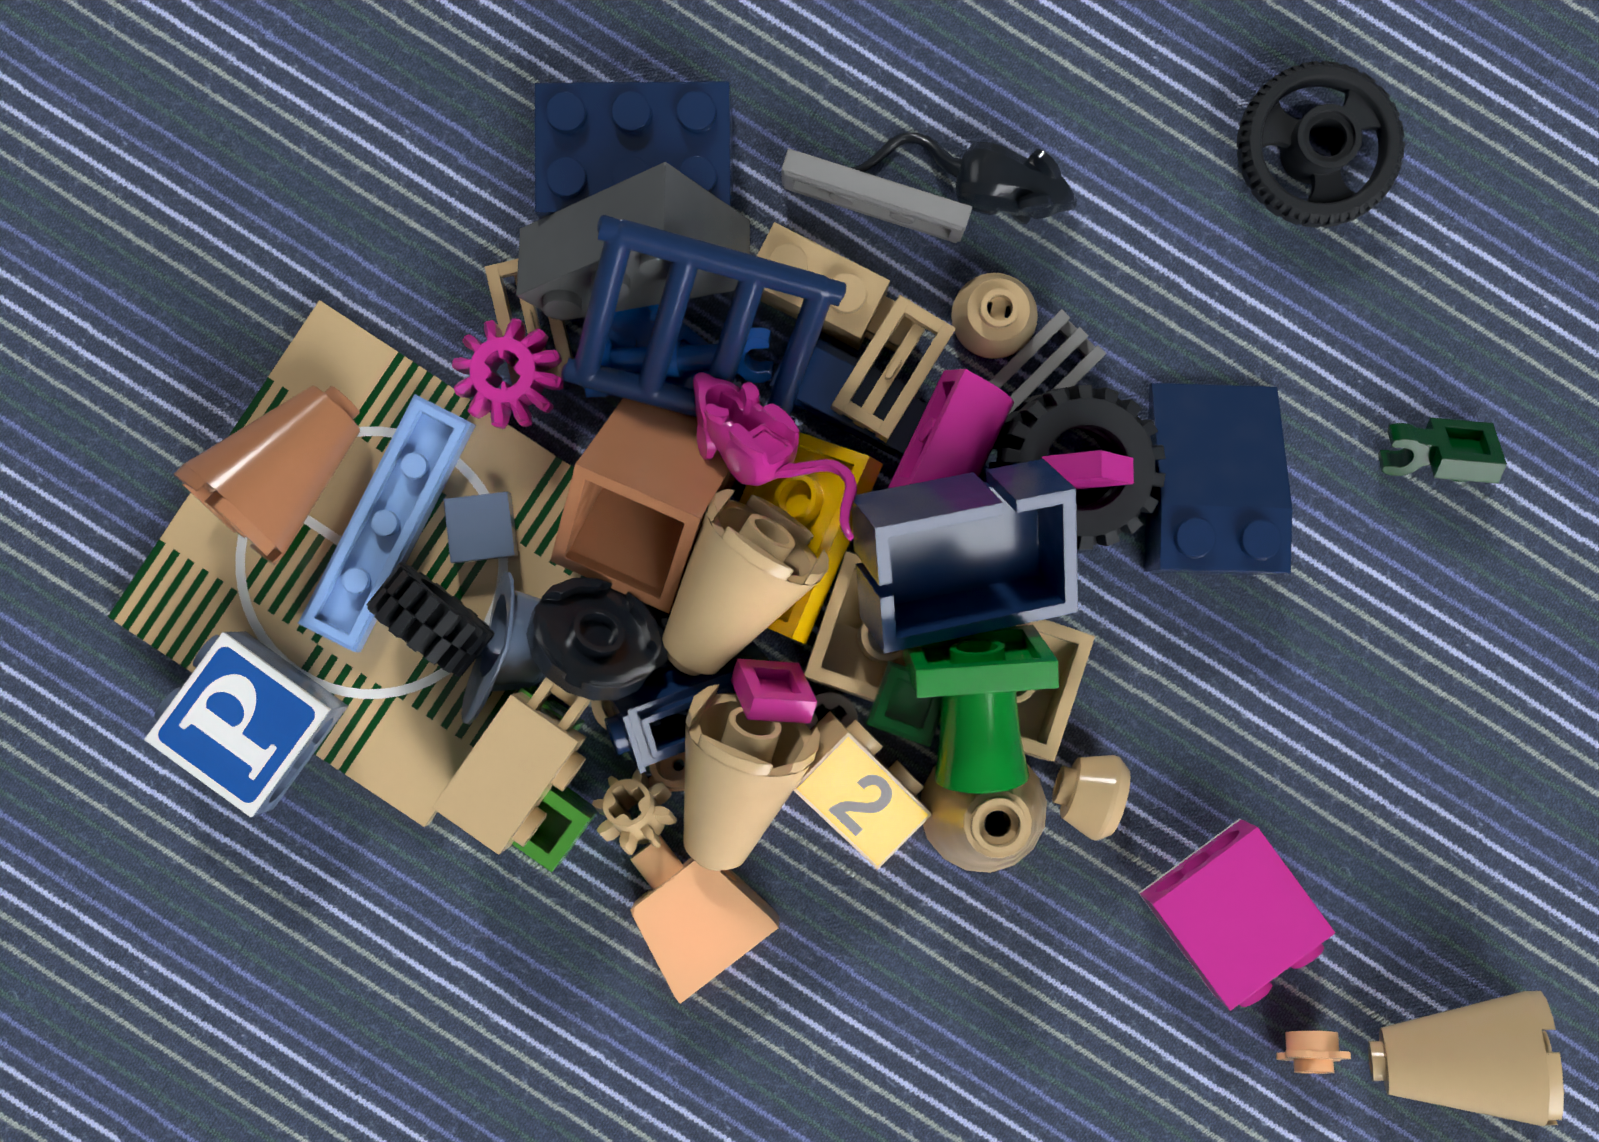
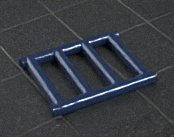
[561,215,847,422]

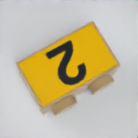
[793,711,932,870]

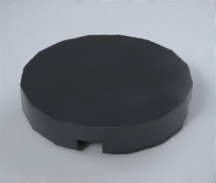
[526,578,662,701]

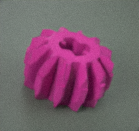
[452,318,564,429]

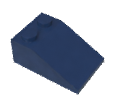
[1144,383,1292,576]

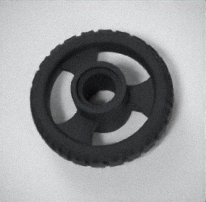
[1236,61,1405,228]

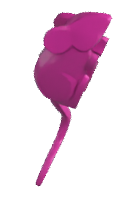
[693,372,857,540]

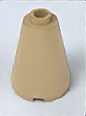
[662,489,829,676]
[683,684,821,871]
[1368,991,1564,1126]

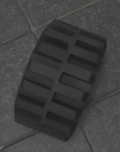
[989,385,1166,550]

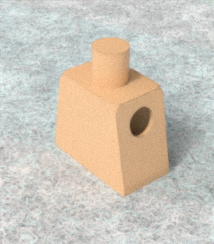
[630,835,779,1004]

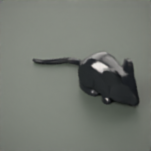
[850,132,1077,224]

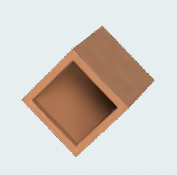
[550,398,736,613]

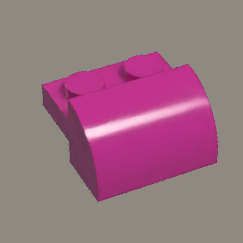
[888,369,1014,488]

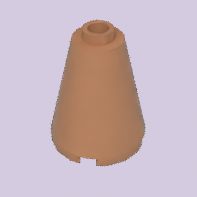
[174,385,360,565]

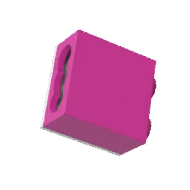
[1139,818,1335,1011]

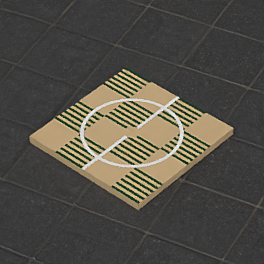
[108,300,587,827]

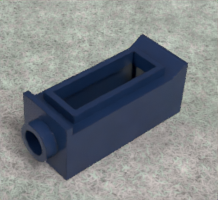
[769,339,931,460]
[604,641,770,774]

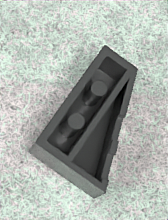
[516,162,750,321]

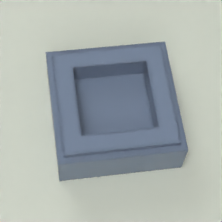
[444,491,518,564]

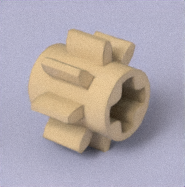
[592,769,677,855]

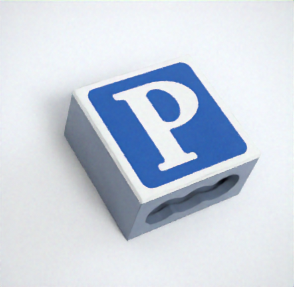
[144,631,348,817]

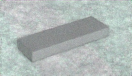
[781,148,972,243]

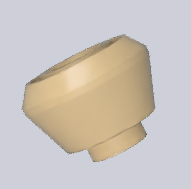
[951,273,1038,359]
[1052,755,1131,841]

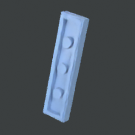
[298,394,476,652]

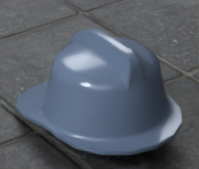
[461,572,545,725]

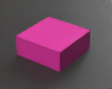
[1042,450,1134,489]
[731,659,817,723]

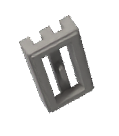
[989,309,1107,434]

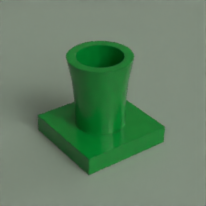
[902,625,1059,794]

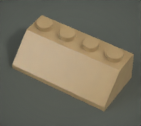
[804,551,1095,762]

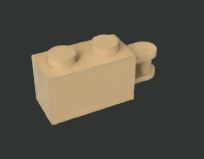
[757,222,918,352]
[431,677,591,855]

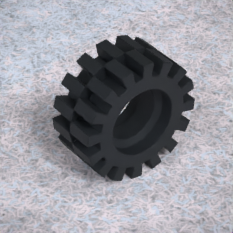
[366,562,495,677]

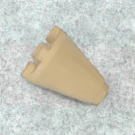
[921,764,1047,873]

